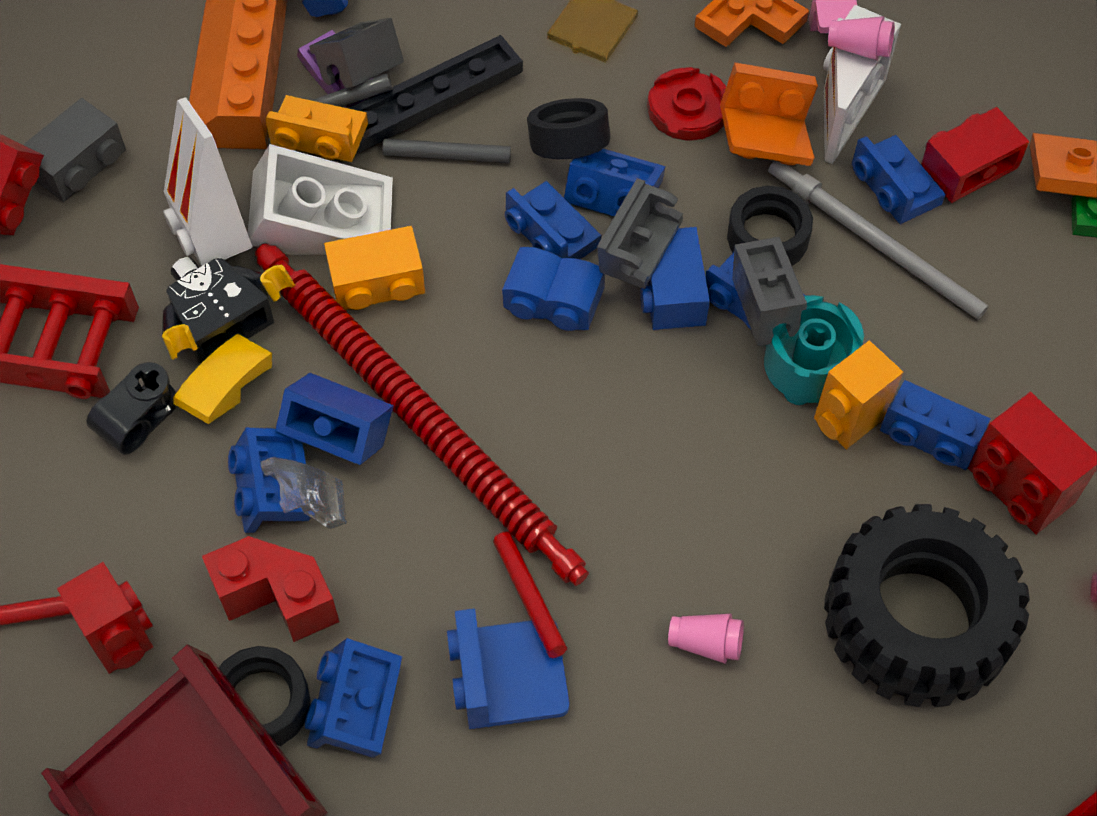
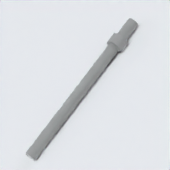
[768,160,989,320]

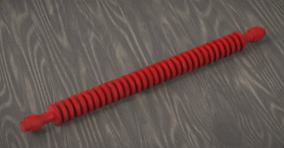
[255,243,589,586]

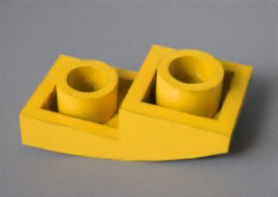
[173,334,272,424]

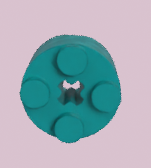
[764,295,864,405]

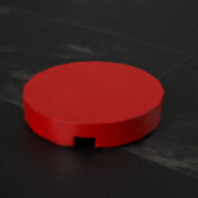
[647,67,726,141]

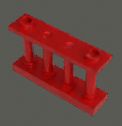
[0,264,139,399]

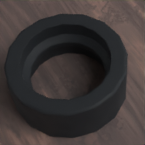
[527,98,611,160]
[727,185,813,266]
[219,646,311,747]

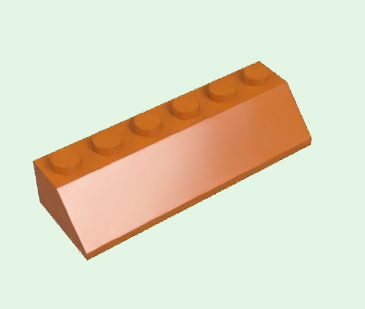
[189,0,288,149]

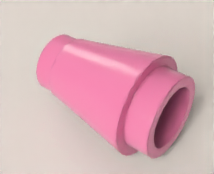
[828,16,895,61]
[668,613,744,664]

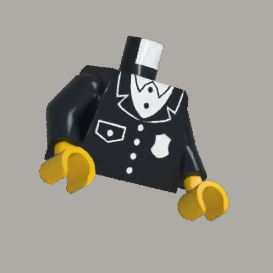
[162,257,295,364]

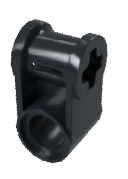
[86,362,176,455]

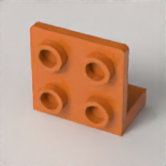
[720,62,818,166]

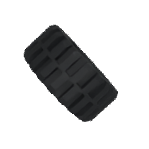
[824,504,1030,707]

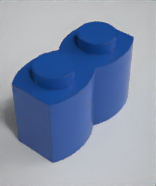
[502,247,605,331]

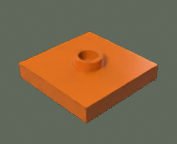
[1029,133,1097,198]

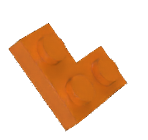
[694,0,809,47]

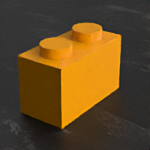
[324,226,426,310]
[814,340,904,450]

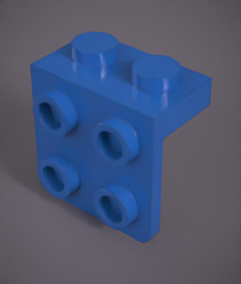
[447,608,569,729]

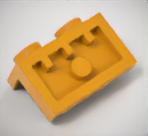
[265,95,368,162]

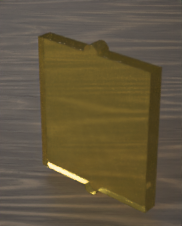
[547,0,638,63]

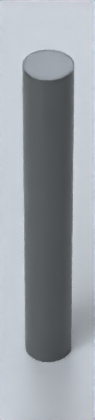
[277,73,393,113]
[383,139,511,163]

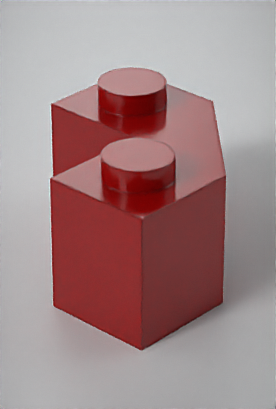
[202,536,339,642]

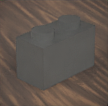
[23,98,126,202]

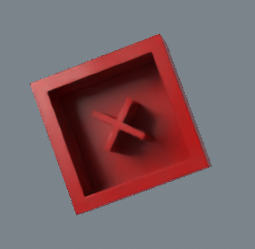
[967,391,1097,535]

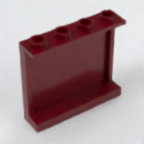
[41,644,328,816]

